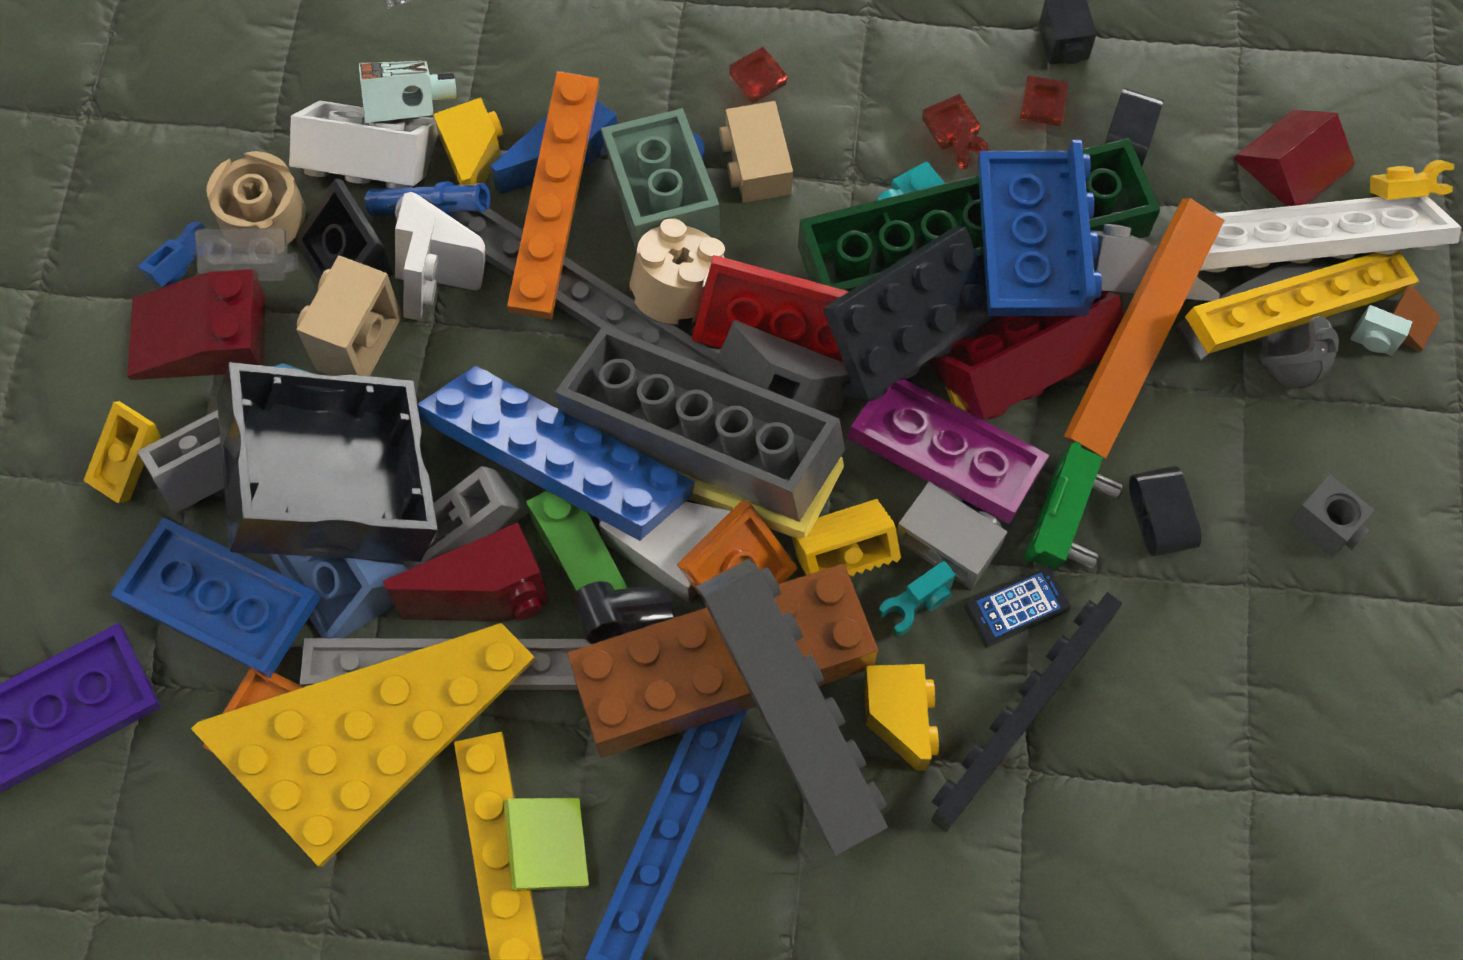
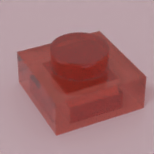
[729,46,787,104]
[1020,76,1069,126]

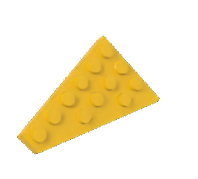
[191,623,536,867]

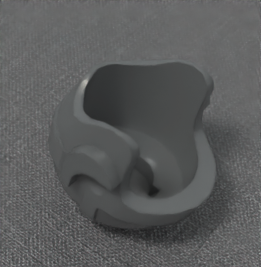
[1258,316,1339,389]

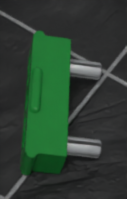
[1024,441,1122,570]

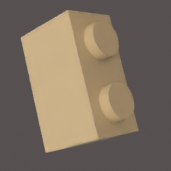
[719,101,793,203]

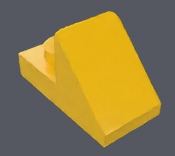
[83,401,161,504]

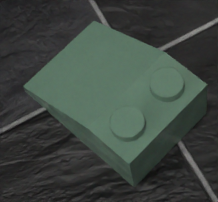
[601,108,721,252]

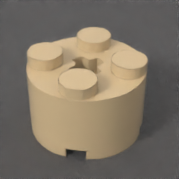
[206,151,306,255]
[629,218,725,324]

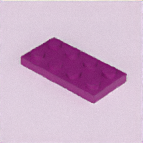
[847,379,1049,524]

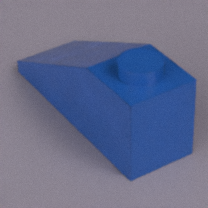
[490,100,617,194]

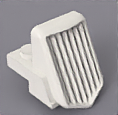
[395,192,485,321]

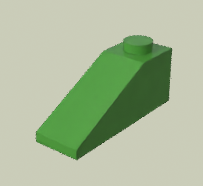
[526,491,628,594]

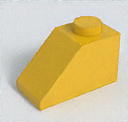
[433,97,503,185]

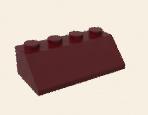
[928,290,1124,420]

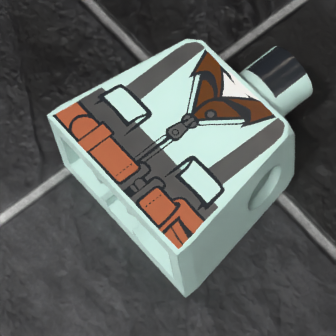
[359,61,457,123]

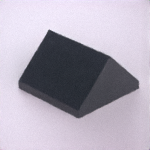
[294,179,393,280]

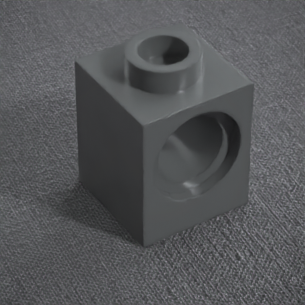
[1288,474,1375,557]

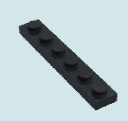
[931,592,1123,833]

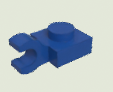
[137,221,220,287]

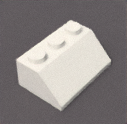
[289,101,438,189]

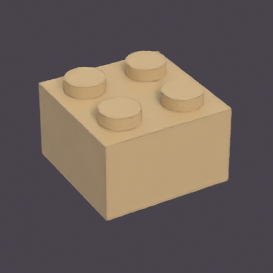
[296,255,402,376]

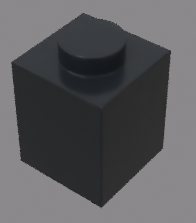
[1038,0,1097,65]

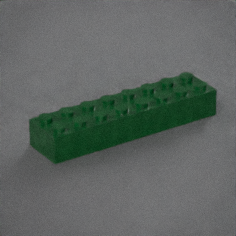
[798,138,1161,291]

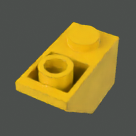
[863,664,939,771]

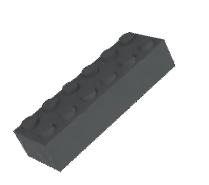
[555,325,845,522]

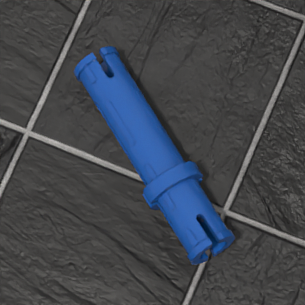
[365,181,490,217]

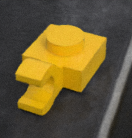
[1370,160,1454,200]

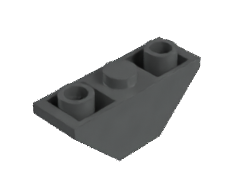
[717,320,850,411]

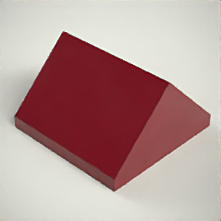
[1234,110,1355,206]

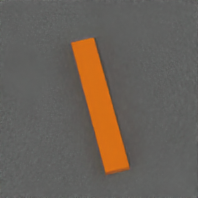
[1063,198,1225,459]

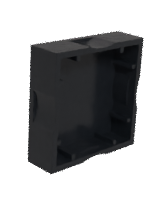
[217,362,438,562]

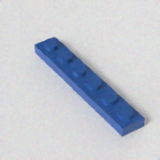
[585,709,749,960]

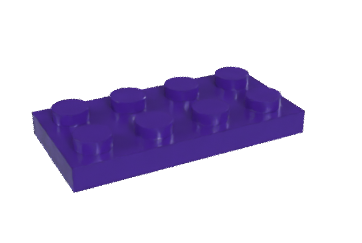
[0,623,162,793]

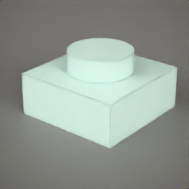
[1350,305,1412,356]

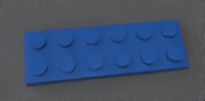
[417,366,695,541]

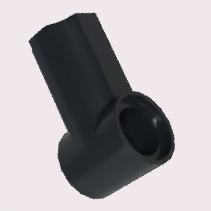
[572,581,673,644]

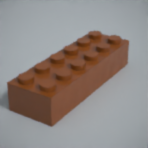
[567,563,879,759]

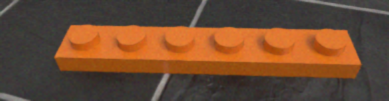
[507,71,599,320]

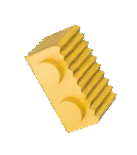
[792,499,901,576]

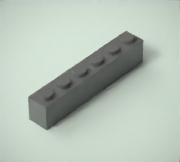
[696,559,888,856]

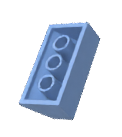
[270,554,407,638]

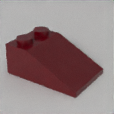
[127,269,266,380]
[383,522,549,622]

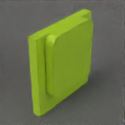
[504,798,589,891]

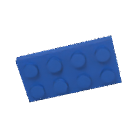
[111,517,321,679]

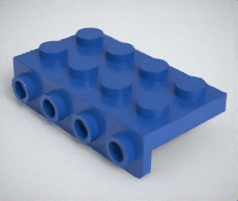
[977,140,1102,316]

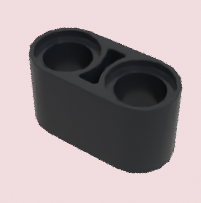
[1105,88,1164,166]
[1129,466,1202,557]

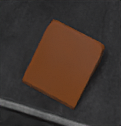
[1391,286,1441,353]

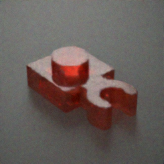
[922,94,989,170]

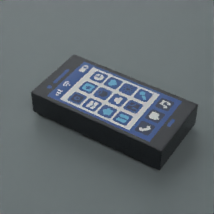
[964,566,1071,648]

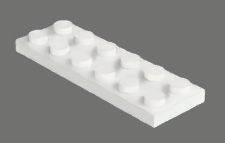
[1200,196,1461,272]

